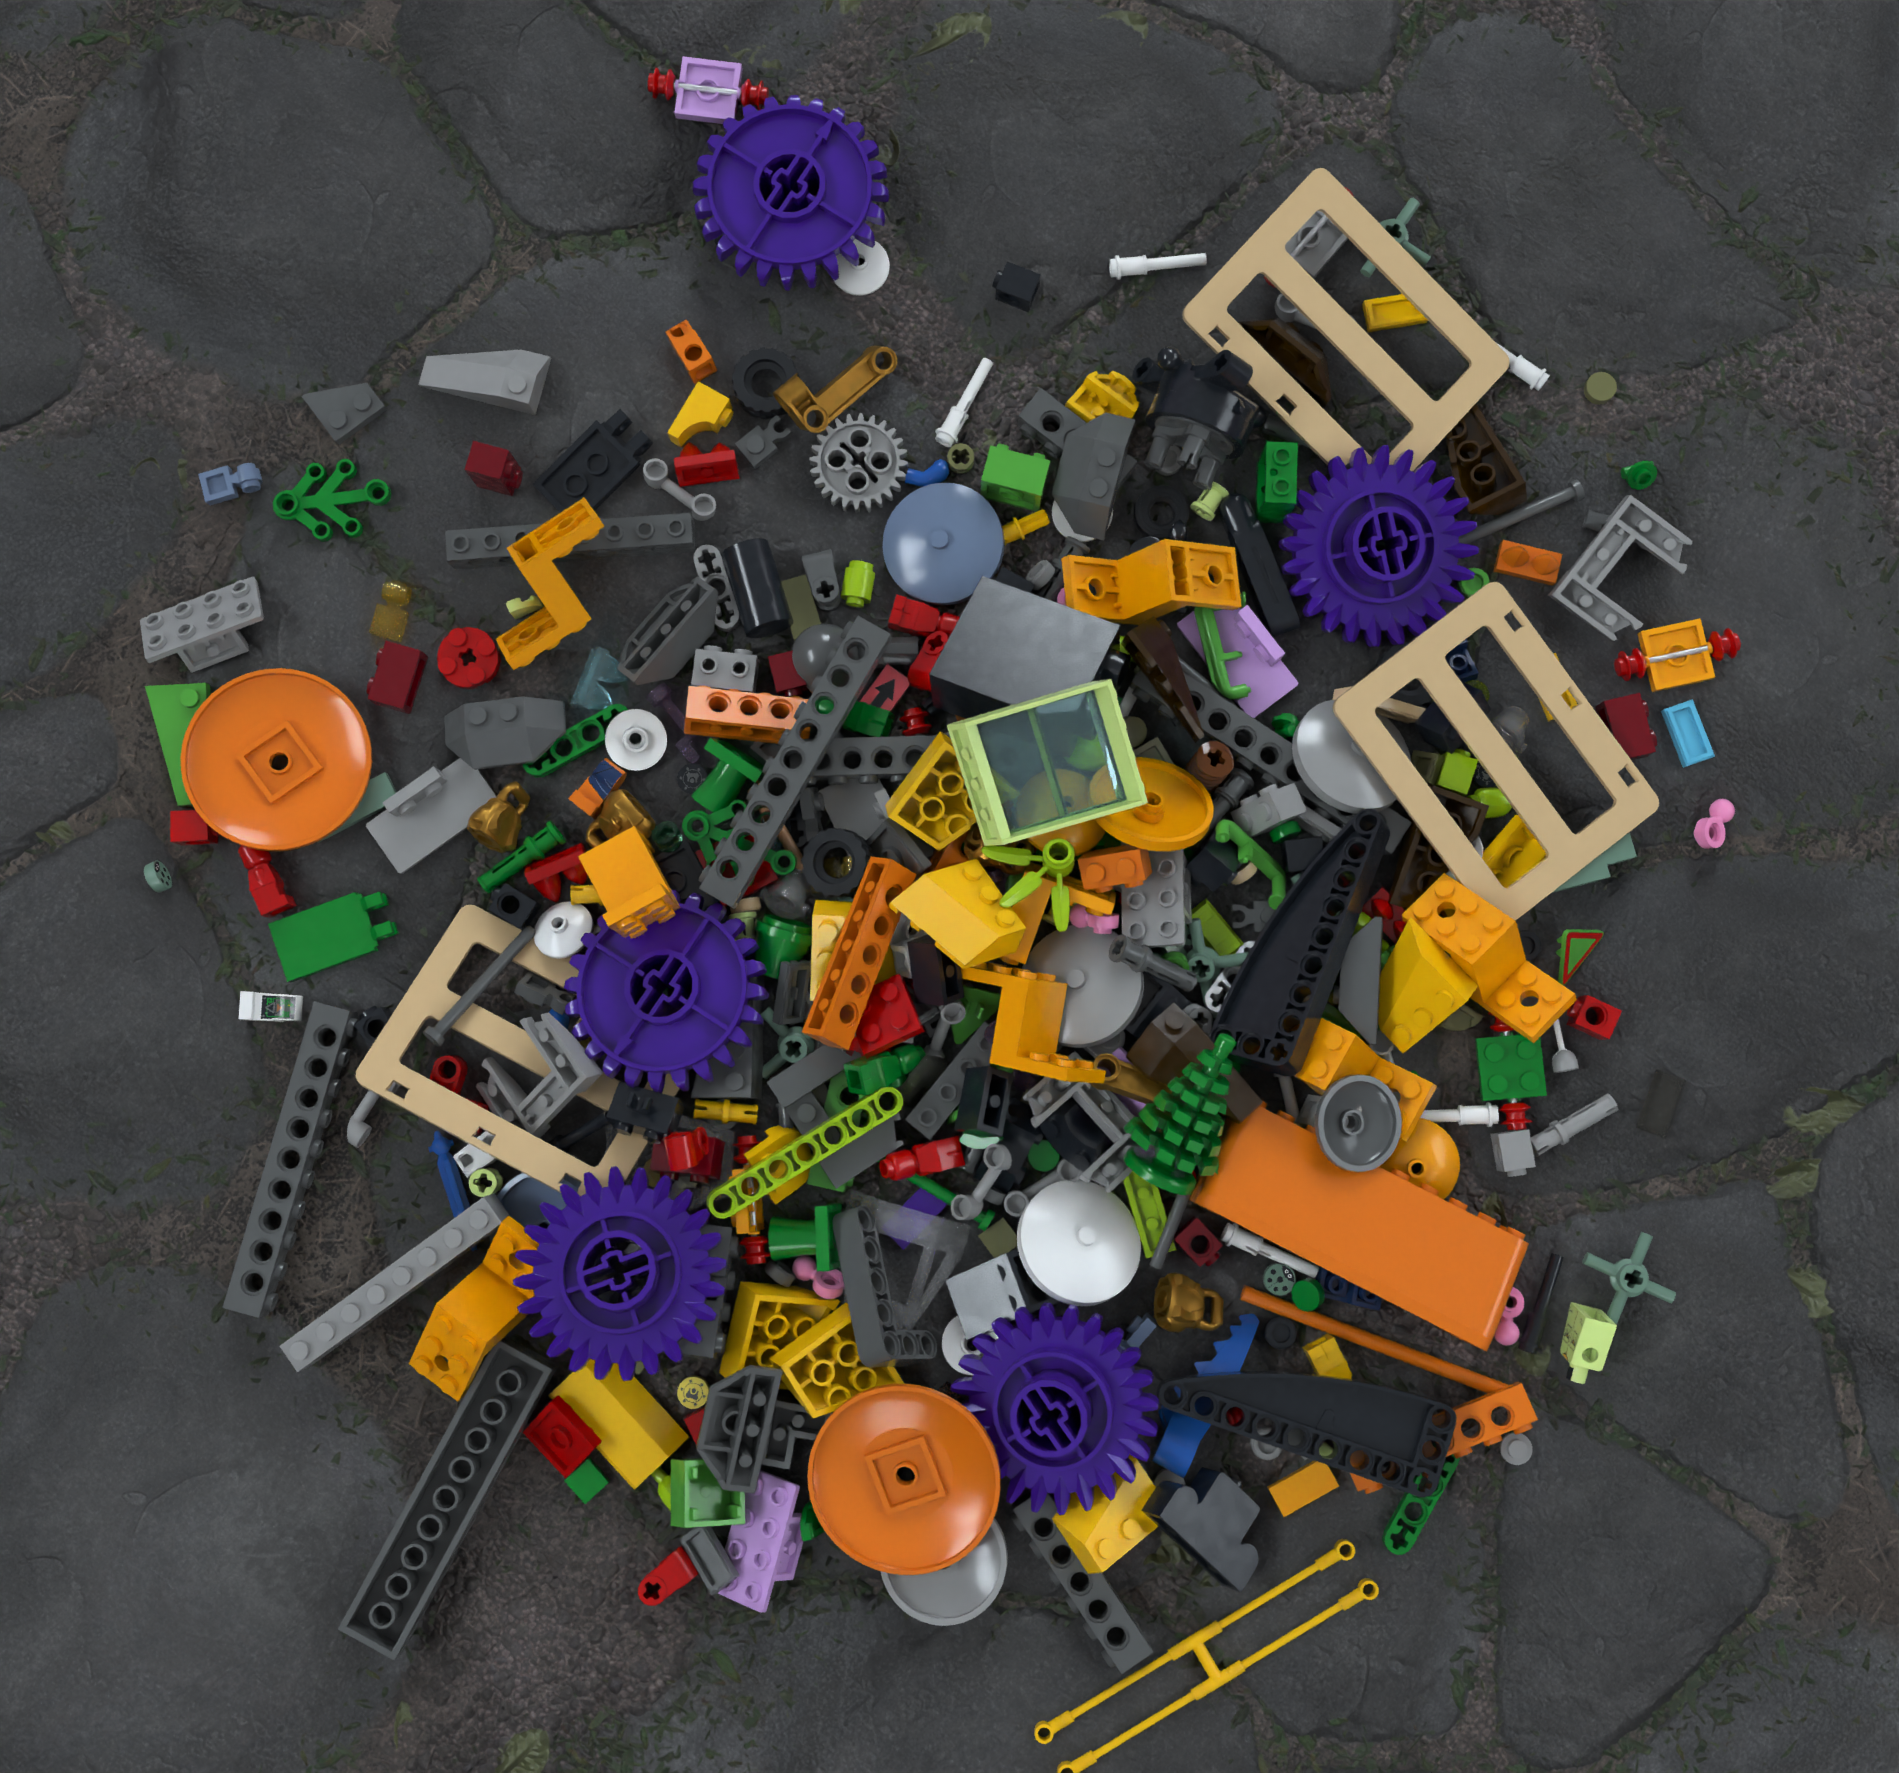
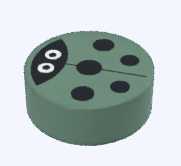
[144,860,172,893]
[1263,1263,1296,1296]

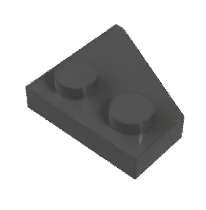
[302,383,387,445]

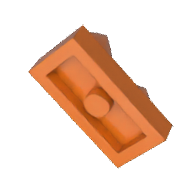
[1493,540,1562,586]

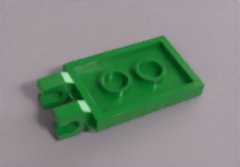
[268,892,399,982]

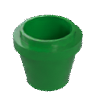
[754,914,812,979]

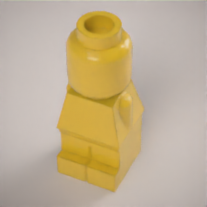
[1302,1333,1353,1379]

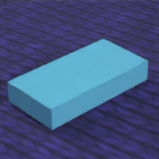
[1661,699,1715,768]

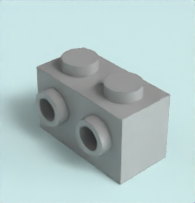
[691,645,760,693]
[1230,783,1307,838]

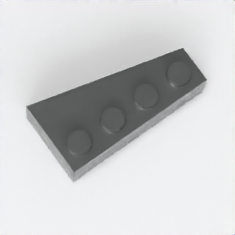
[690,975,765,1100]

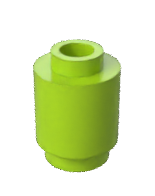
[841,560,875,608]

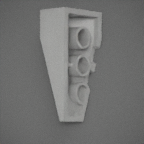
[418,350,551,415]

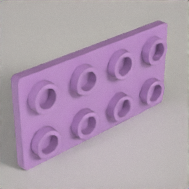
[1177,605,1298,718]
[718,1470,803,1613]

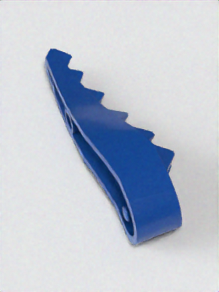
[1152,1313,1260,1478]

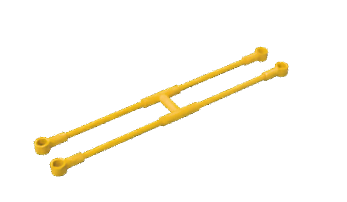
[1034,1539,1379,1773]

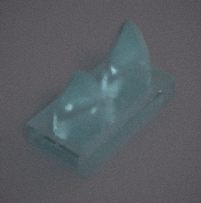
[570,646,629,710]

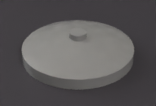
[1292,700,1411,814]
[1022,925,1144,1048]
[880,1518,1008,1626]

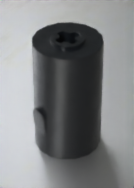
[721,538,793,638]

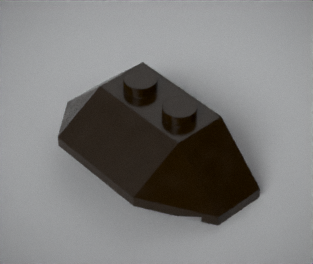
[1238,318,1331,409]

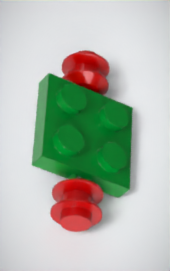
[1475,1012,1547,1130]

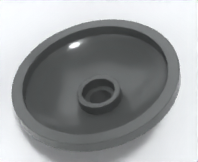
[1315,1075,1402,1172]

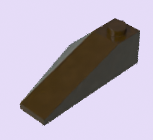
[1446,404,1527,515]
[1121,616,1204,743]
[1388,785,1489,909]
[1126,1003,1263,1124]

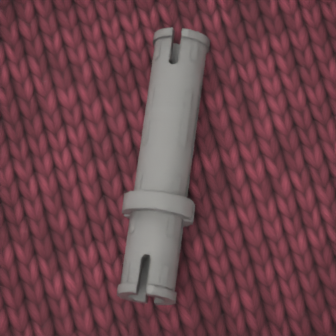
[1531,1093,1619,1157]

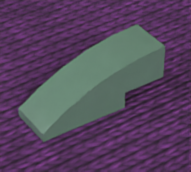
[1550,833,1637,894]

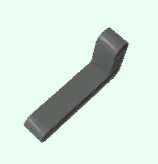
[832,1205,938,1367]

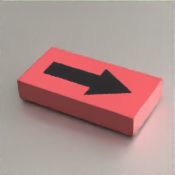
[860,664,910,712]

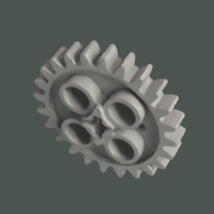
[809,413,908,513]

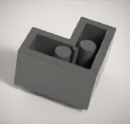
[761,1395,833,1470]

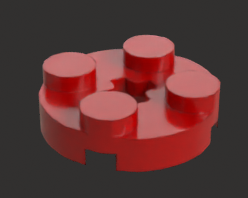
[437,627,501,689]

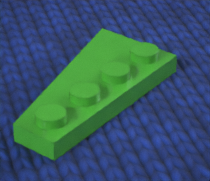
[145,683,210,807]

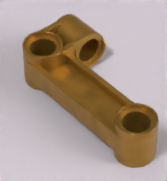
[773,346,897,433]
[1090,1053,1172,1109]

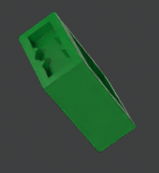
[1255,441,1298,523]

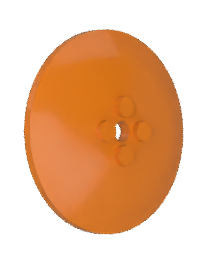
[181,668,372,851]
[807,1384,1001,1575]

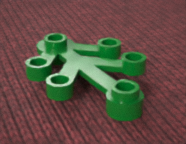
[273,459,392,542]
[682,799,797,886]

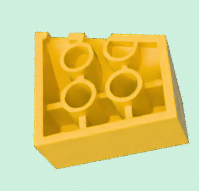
[885,731,1020,851]
[888,859,1026,969]
[810,900,897,1001]
[1378,917,1478,1053]
[719,1281,840,1390]
[769,1302,904,1419]
[1052,1454,1158,1574]

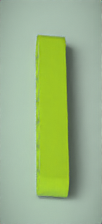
[706,1087,903,1219]

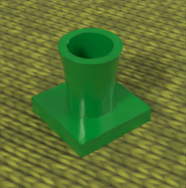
[691,738,765,813]
[768,1203,842,1271]

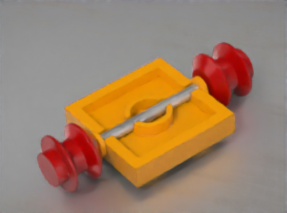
[1614,618,1741,692]
[729,1135,771,1264]

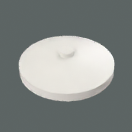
[1017,1179,1141,1306]

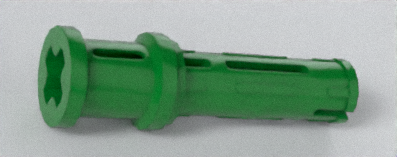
[477,820,566,894]

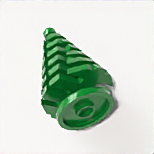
[1123,1033,1236,1195]

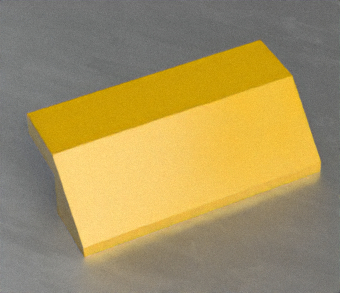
[1440,814,1546,918]
[548,1359,689,1490]

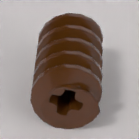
[1185,741,1234,793]

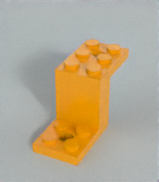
[495,497,604,670]
[1061,539,1242,625]
[578,826,681,939]
[1000,862,1116,965]
[1401,873,1577,1043]
[961,962,1106,1083]
[1252,1018,1437,1142]
[409,1216,539,1402]

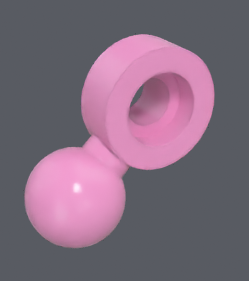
[1694,799,1735,849]
[1069,904,1119,934]
[792,1256,845,1299]
[1494,1287,1524,1346]

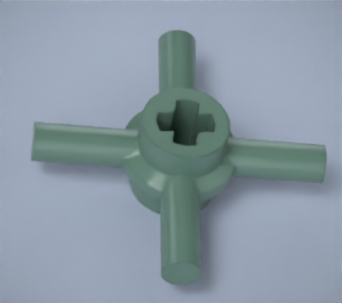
[1360,198,1431,277]
[1186,918,1248,1008]
[760,1007,815,1079]
[1582,1232,1676,1324]

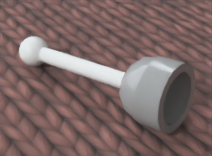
[1552,1019,1579,1073]

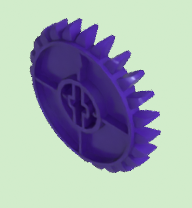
[692,95,889,291]
[1279,445,1479,647]
[564,890,769,1093]
[513,1166,727,1381]
[951,1303,1159,1515]

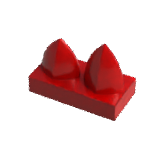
[674,442,740,487]
[524,842,588,903]
[1362,886,1407,944]

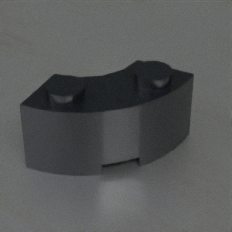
[1040,1096,1114,1171]
[974,1101,1044,1194]

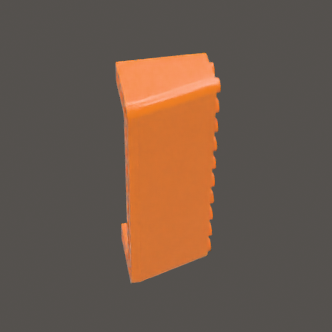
[1189,1101,1529,1352]

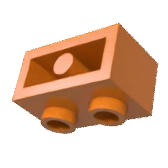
[1077,845,1152,893]

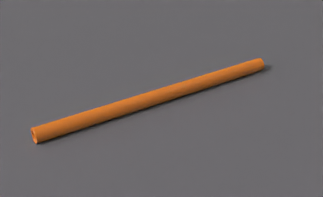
[1240,1285,1508,1393]

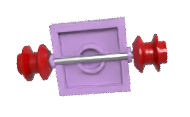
[648,56,769,124]

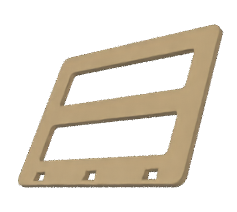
[1182,168,1510,471]
[1333,582,1659,921]
[356,905,691,1196]

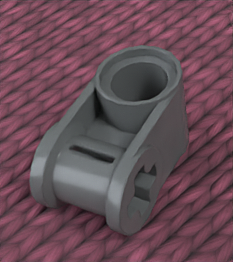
[802,549,841,612]

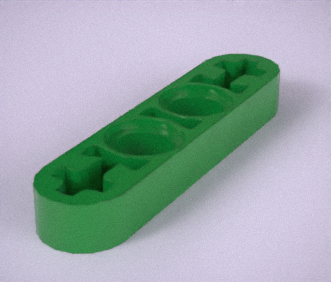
[522,704,628,778]
[1382,1442,1460,1555]

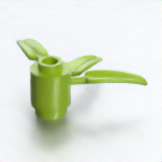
[981,838,1075,932]

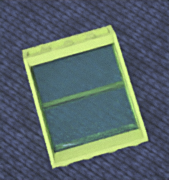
[947,679,1148,846]

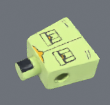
[1560,1302,1617,1384]

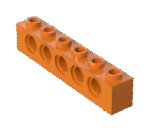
[802,857,917,1050]
[1350,1382,1538,1494]

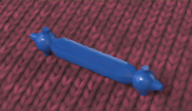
[428,1130,477,1251]

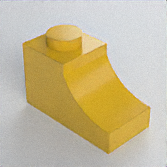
[667,381,733,448]

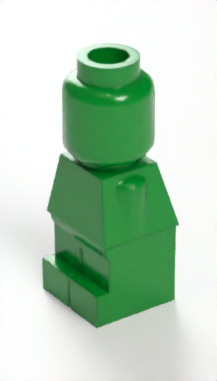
[817,700,896,737]
[843,1044,926,1096]

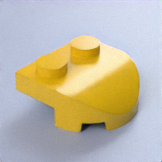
[1065,371,1139,423]
[744,1125,812,1205]

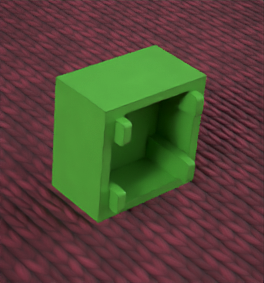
[980,443,1050,512]
[671,1458,745,1528]

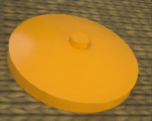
[1087,757,1214,851]

